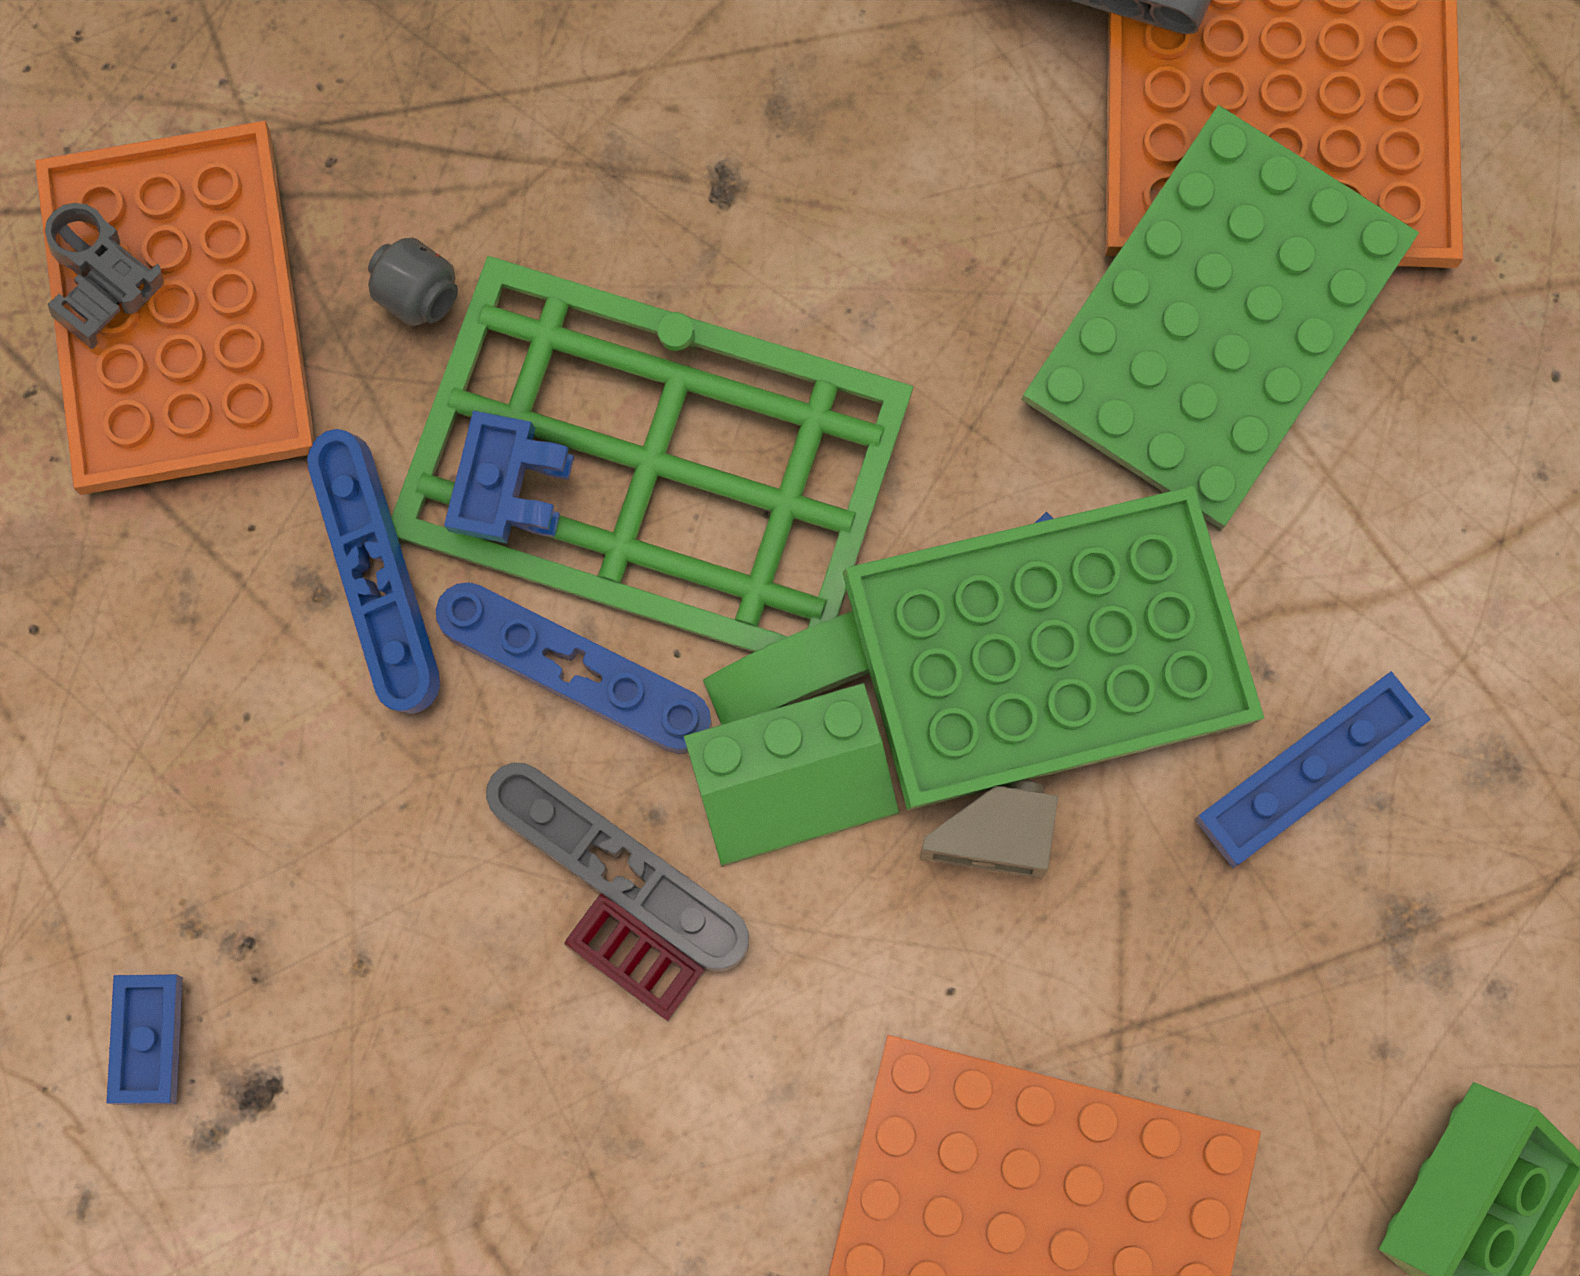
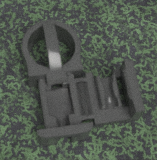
[45,203,164,349]

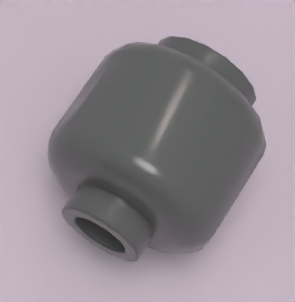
[368,237,458,326]

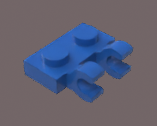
[444,411,574,543]

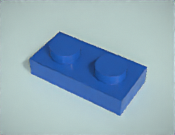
[106,974,183,1105]

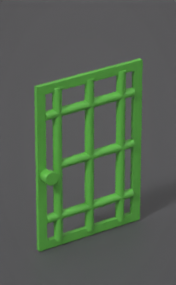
[391,255,914,652]

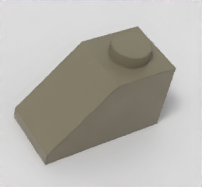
[920,780,1058,879]

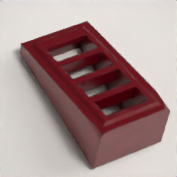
[564,893,705,1022]

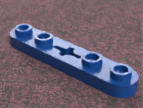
[307,429,440,714]
[435,582,712,754]

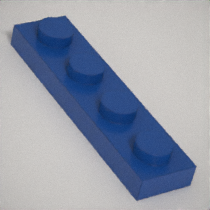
[1195,671,1431,869]

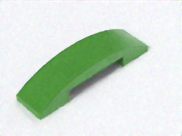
[703,611,869,725]

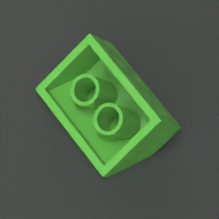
[684,683,899,867]
[1379,1082,1580,1276]

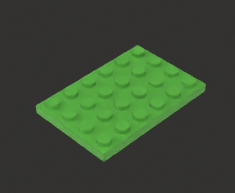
[1021,105,1419,530]
[842,486,1264,811]

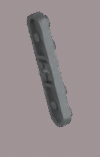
[486,763,749,972]

